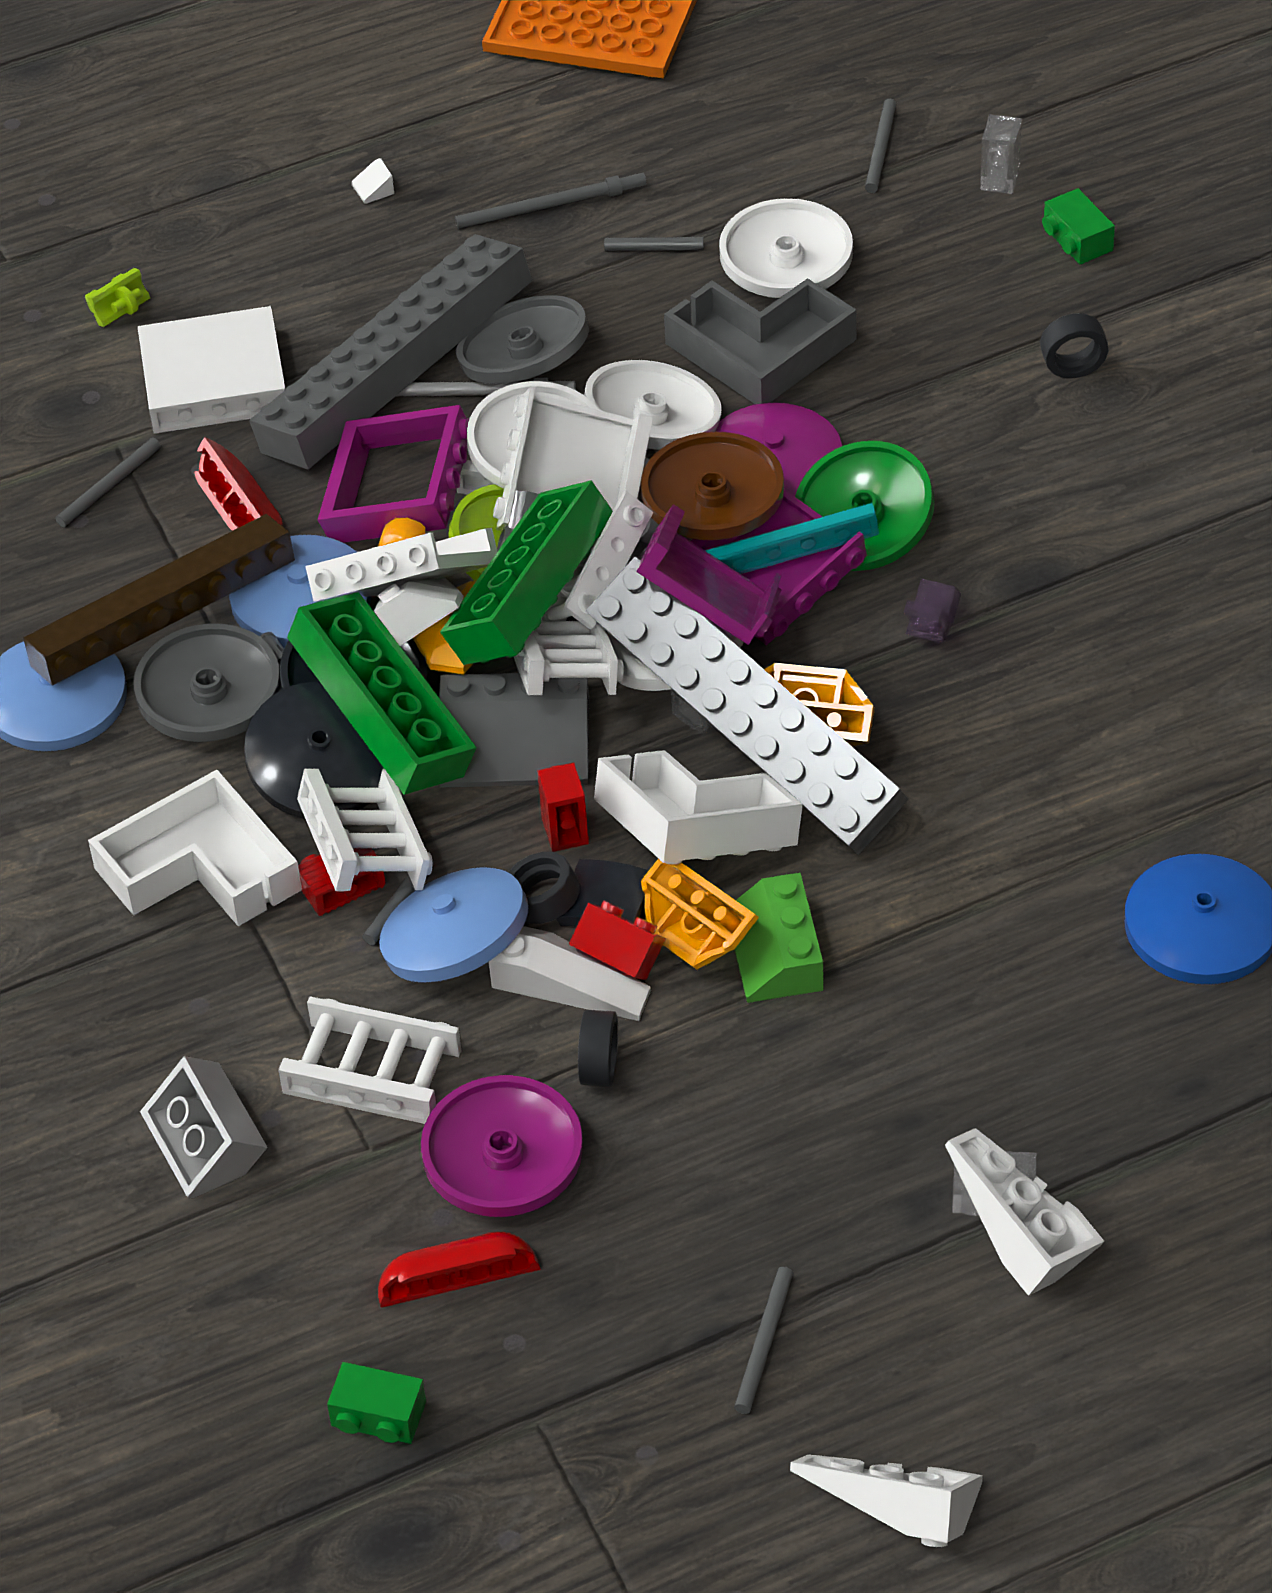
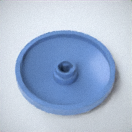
[229,535,372,648]
[0,641,127,751]
[379,867,528,982]

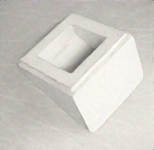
[352,158,394,204]

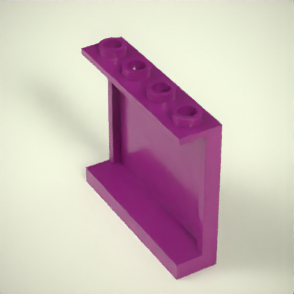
[691,486,867,645]
[636,504,782,645]

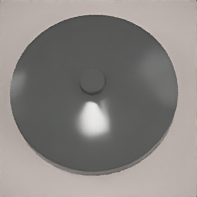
[456,295,589,384]
[134,624,281,742]

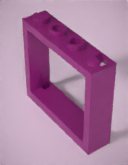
[318,405,469,543]

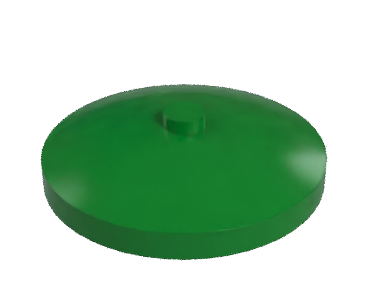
[795,441,935,571]

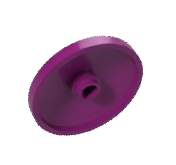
[715,403,842,497]
[421,1075,583,1217]

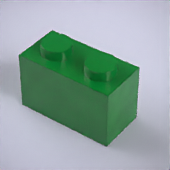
[1042,188,1115,265]
[327,1362,426,1444]

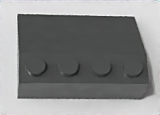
[440,673,590,788]

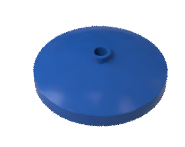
[1124,854,1272,984]

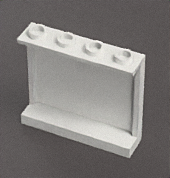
[138,306,285,434]
[493,386,653,531]
[306,528,497,602]

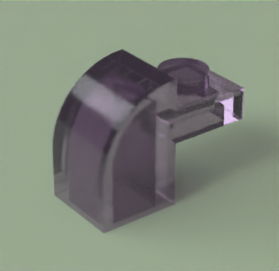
[903,579,961,643]

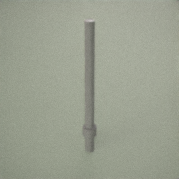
[396,378,576,396]

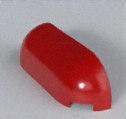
[195,437,282,531]
[378,1232,541,1308]

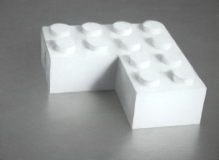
[594,750,803,865]
[88,770,302,926]

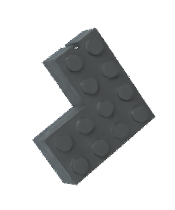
[664,278,857,405]

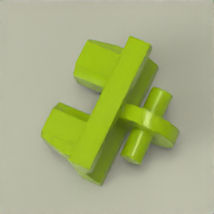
[85,268,150,327]

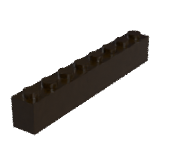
[23,514,295,686]

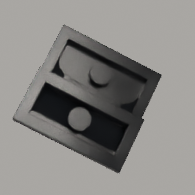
[556,859,649,926]

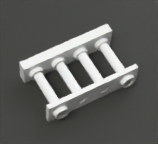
[541,491,653,629]
[514,621,623,695]
[297,769,433,891]
[278,997,461,1124]

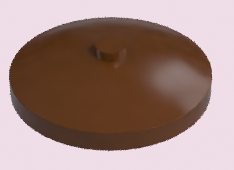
[641,432,784,540]

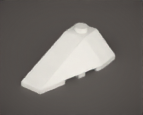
[489,926,651,1021]
[945,1128,1104,1296]
[790,1455,983,1547]

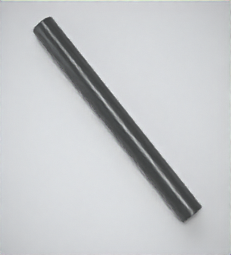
[865,99,897,193]
[55,437,161,528]
[734,1267,794,1414]

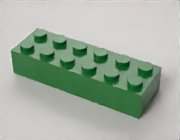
[440,480,613,665]
[287,592,477,795]

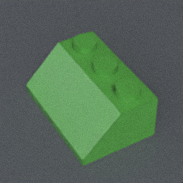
[734,873,823,1003]

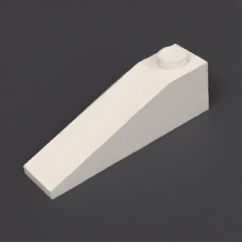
[374,578,464,646]

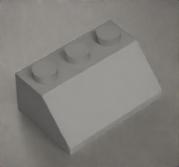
[140,1056,267,1198]

